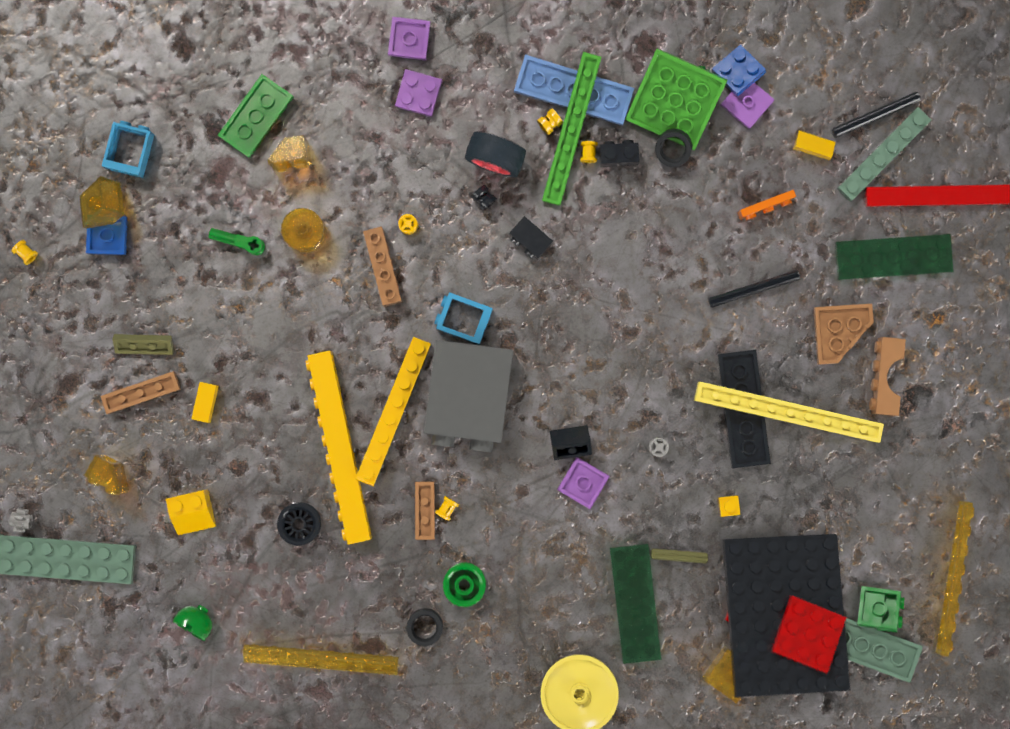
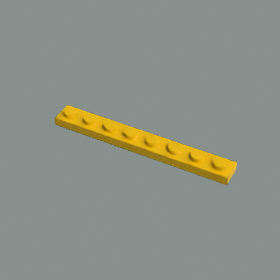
[355,337,431,487]

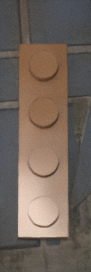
[100,371,181,414]

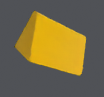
[793,131,835,160]
[191,382,219,423]

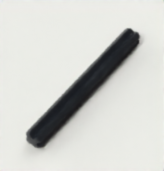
[832,92,921,138]
[708,270,800,308]

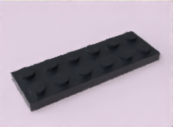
[717,350,771,469]

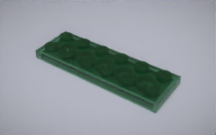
[835,234,954,280]
[610,543,662,664]

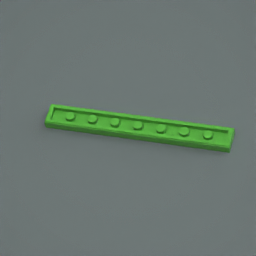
[542,52,602,206]

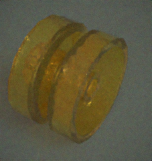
[281,208,326,253]

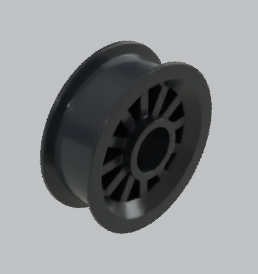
[277,502,321,546]

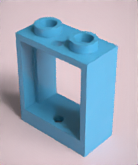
[102,120,154,178]
[434,292,493,345]

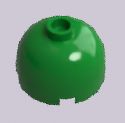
[172,605,213,641]

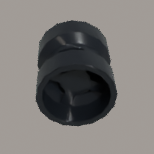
[471,184,497,211]

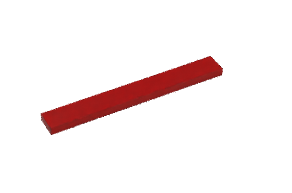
[865,185,1010,207]

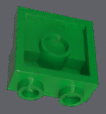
[857,586,905,633]

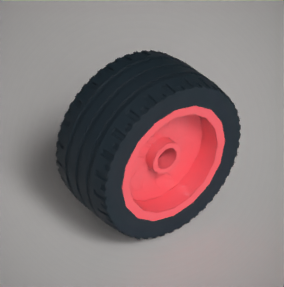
[465,131,526,178]

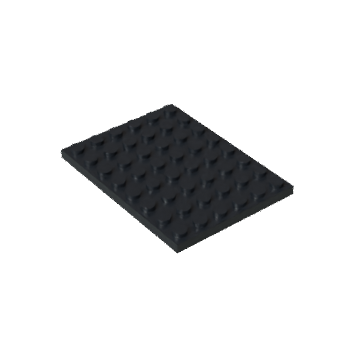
[722,534,851,698]

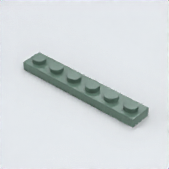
[837,107,931,202]

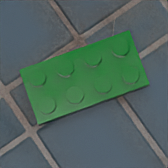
[218,74,294,158]

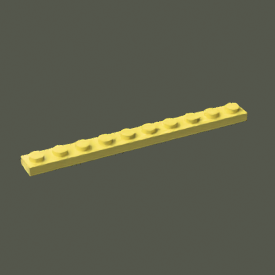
[694,382,884,443]

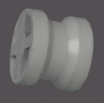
[648,438,669,457]

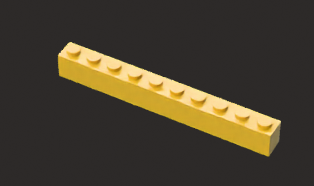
[305,351,372,544]

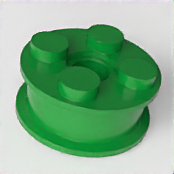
[443,562,486,607]

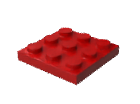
[771,596,846,673]

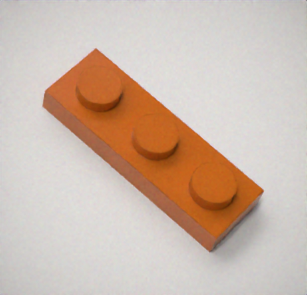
[737,189,796,221]

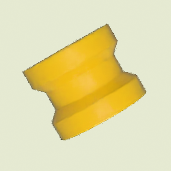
[398,214,418,235]

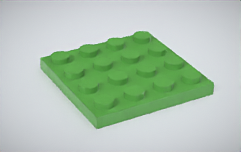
[625,48,727,151]

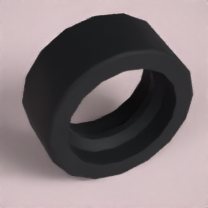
[655,129,692,167]
[406,608,443,647]

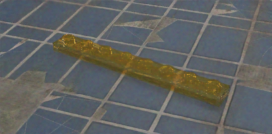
[936,501,974,657]
[243,644,399,675]

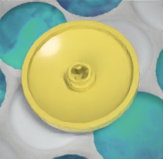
[541,654,619,729]

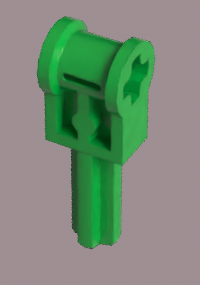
[209,228,265,256]

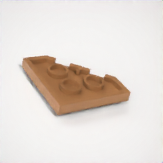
[813,304,874,365]

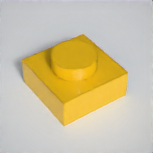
[718,495,740,517]

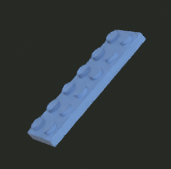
[514,55,634,126]

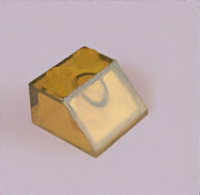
[79,176,125,229]

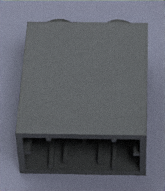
[424,340,513,452]

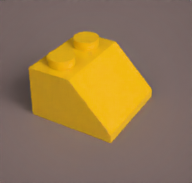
[166,489,216,535]

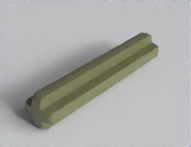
[651,548,708,564]

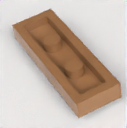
[415,481,435,540]

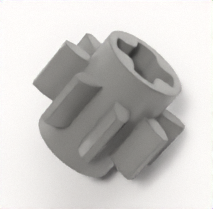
[9,508,33,533]

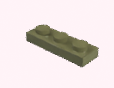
[112,334,174,355]

